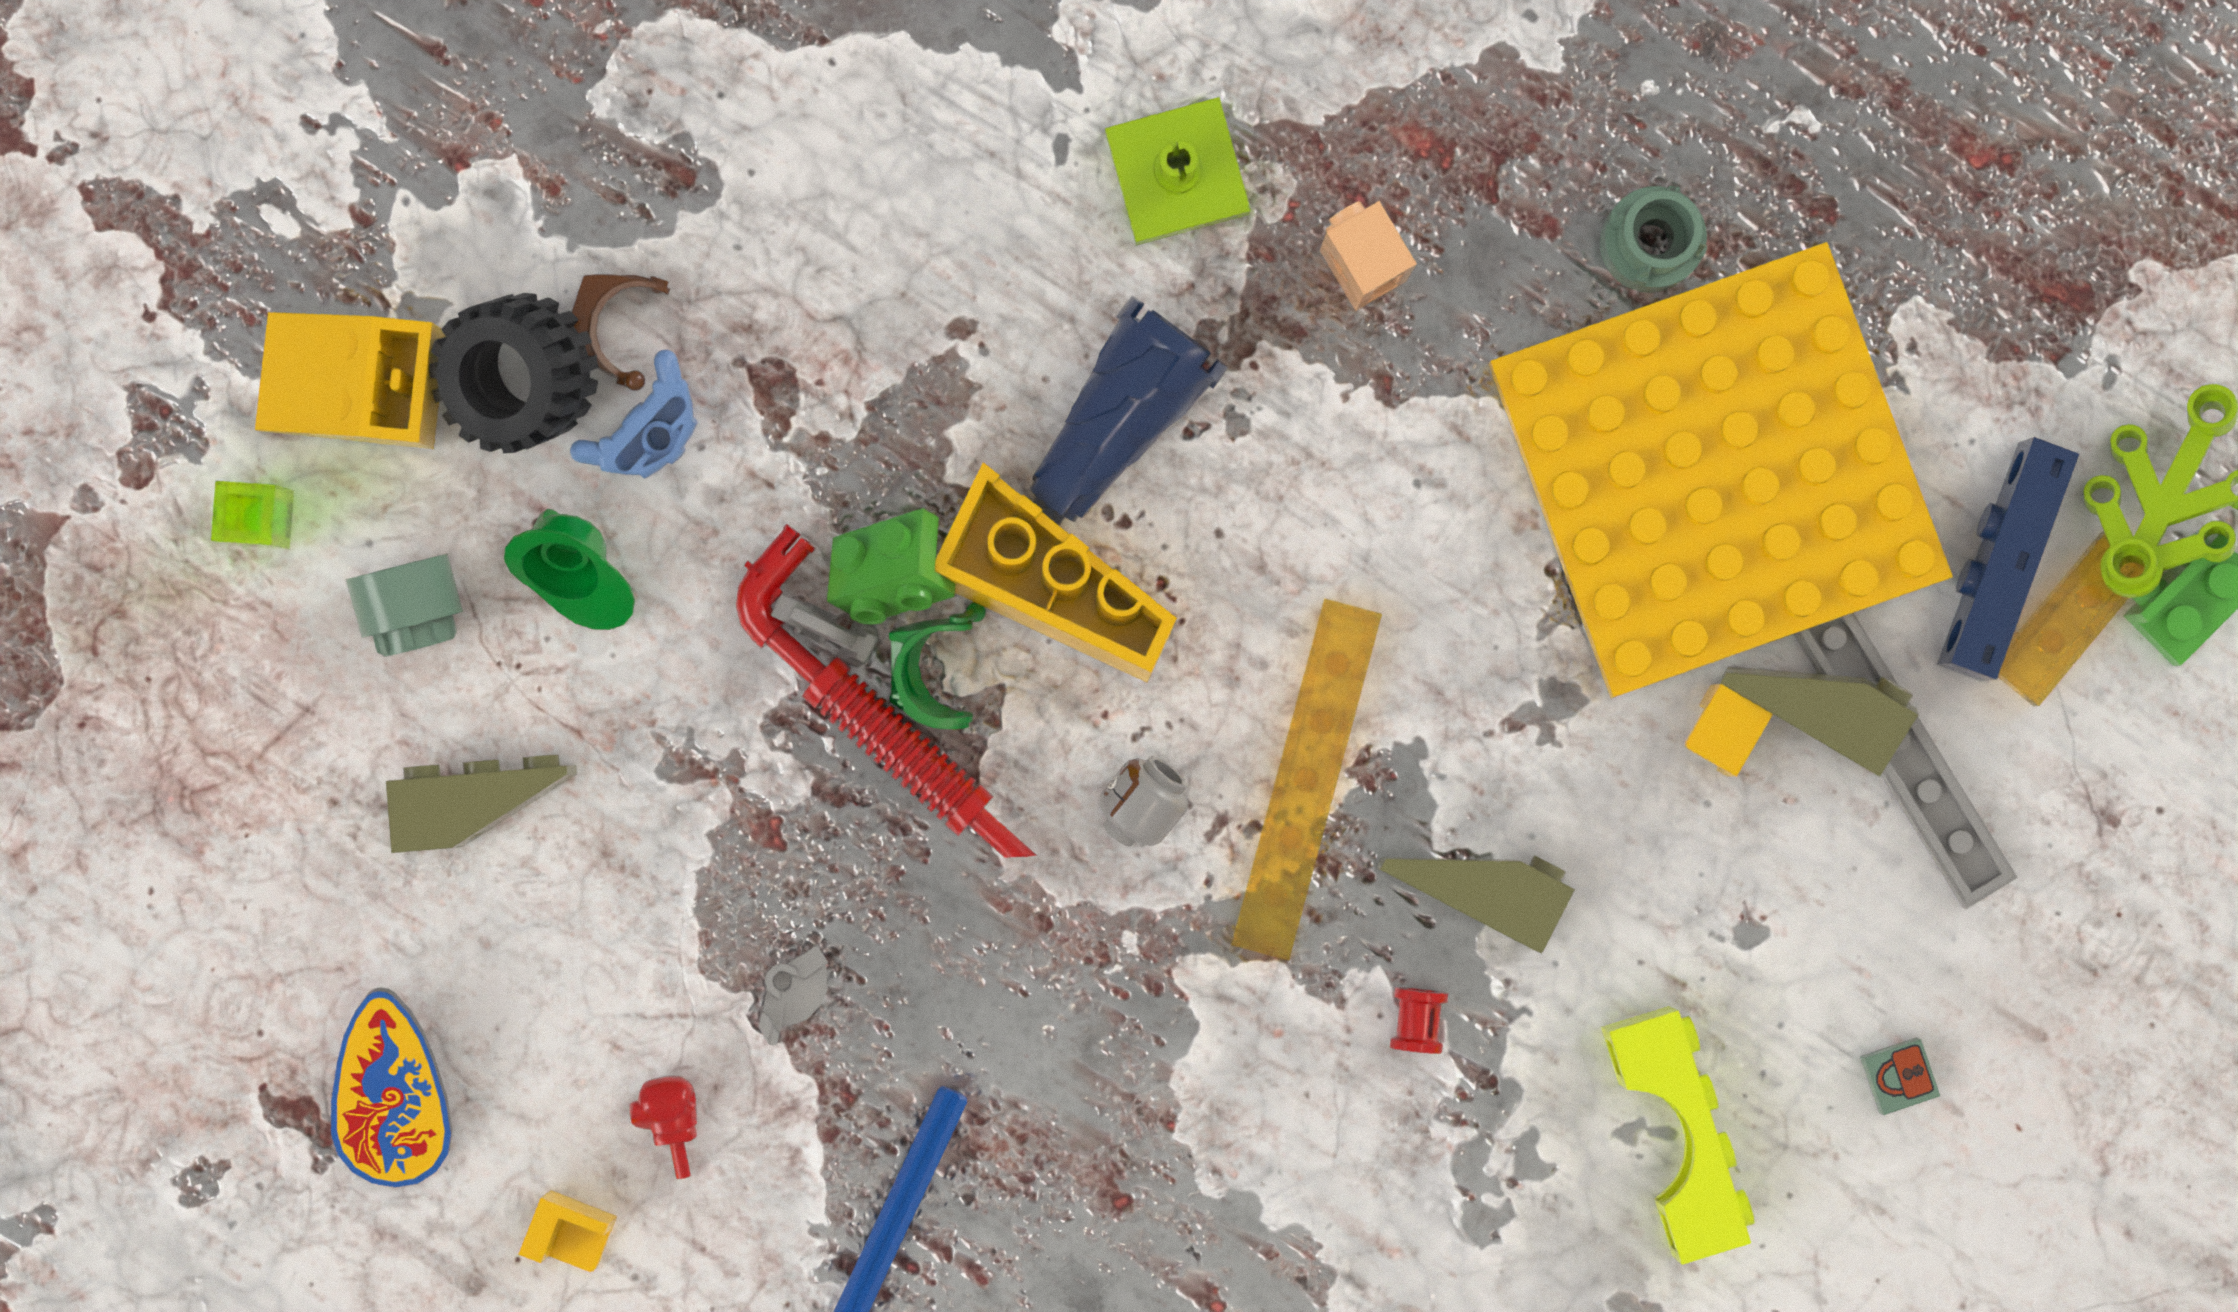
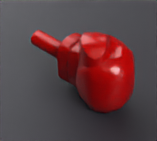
[630,1076,697,1179]

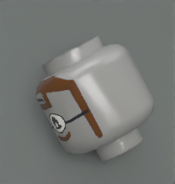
[1099,756,1188,847]

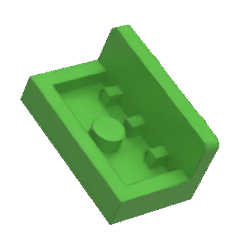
[827,508,956,625]

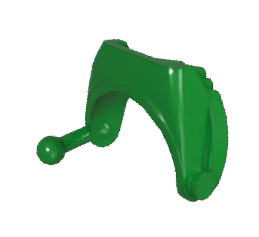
[889,602,986,729]

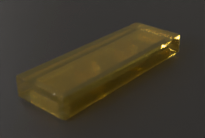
[1998,531,2144,707]

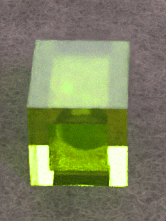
[211,481,294,550]

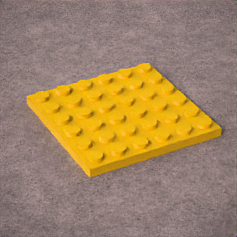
[1488,242,1953,699]

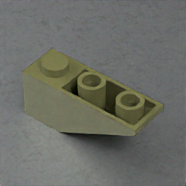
[386,754,577,853]

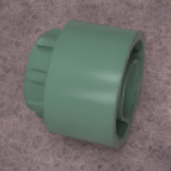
[345,553,463,657]

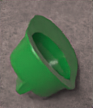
[504,509,635,630]

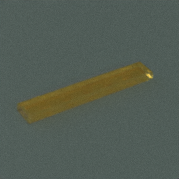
[1231,598,1382,961]

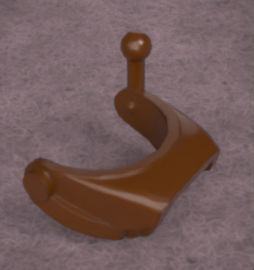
[572,274,670,391]

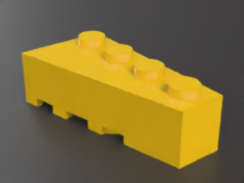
[935,462,1177,683]

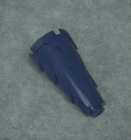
[1029,296,1228,525]

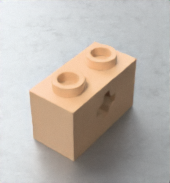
[1320,201,1417,311]

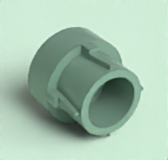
[1600,186,1707,293]

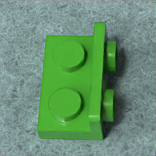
[2123,530,2238,666]

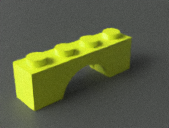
[1601,1006,1755,1265]

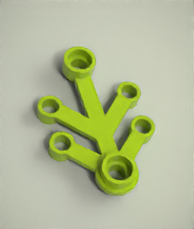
[2083,384,2238,598]

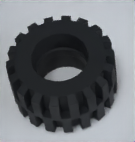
[429,293,598,454]

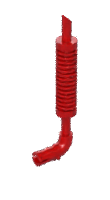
[736,524,1037,858]

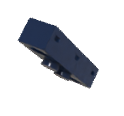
[1937,437,2079,681]

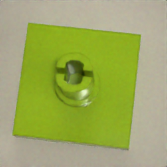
[1105,97,1251,246]

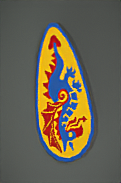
[331,987,453,1188]

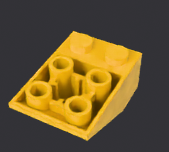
[255,312,446,449]

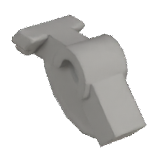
[771,594,879,667]
[758,945,828,1046]

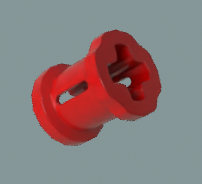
[1390,987,1449,1054]

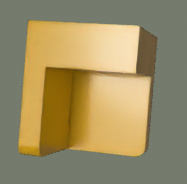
[1685,684,1773,777]
[518,1190,617,1272]

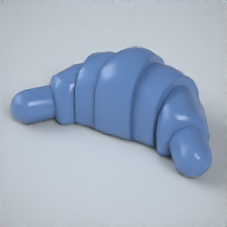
[570,350,698,479]

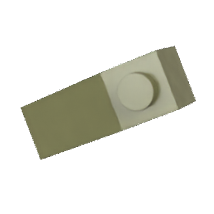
[1721,667,1919,777]
[1376,855,1575,954]

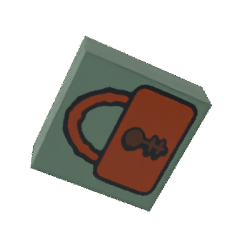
[1860,1037,1940,1115]

